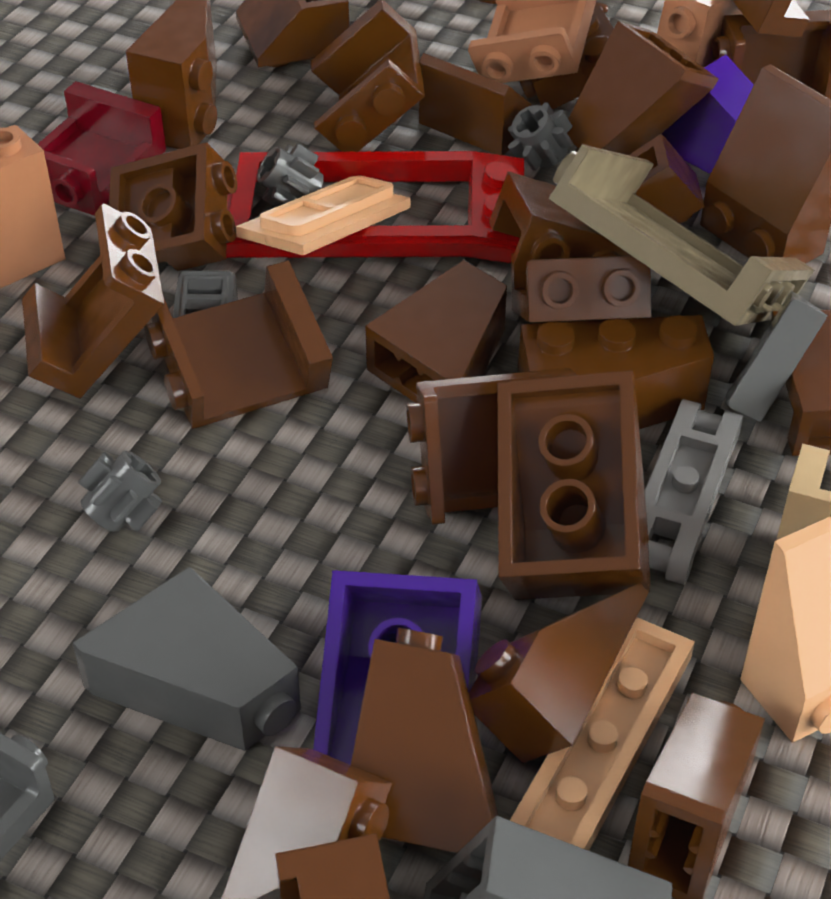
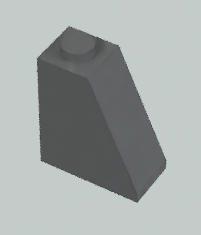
[72,566,301,751]
[424,816,672,899]

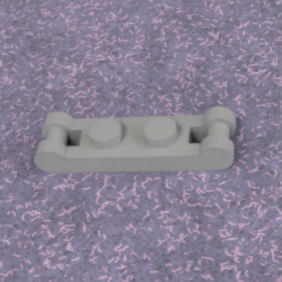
[645,399,744,585]

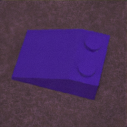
[313,570,482,765]

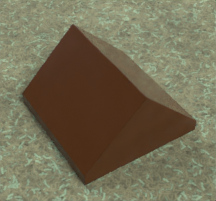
[419,53,532,155]

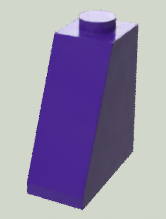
[662,55,754,174]

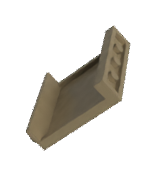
[549,144,815,326]

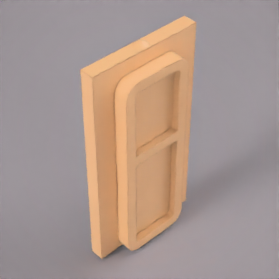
[236,176,411,256]

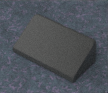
[725,291,828,422]

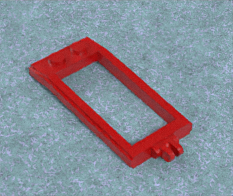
[226,151,524,263]

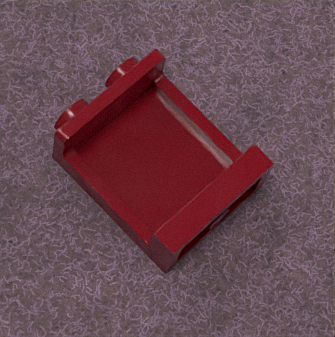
[38,81,166,216]

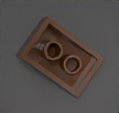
[126,0,217,149]
[700,64,831,264]
[497,370,651,600]

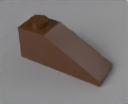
[469,583,649,763]

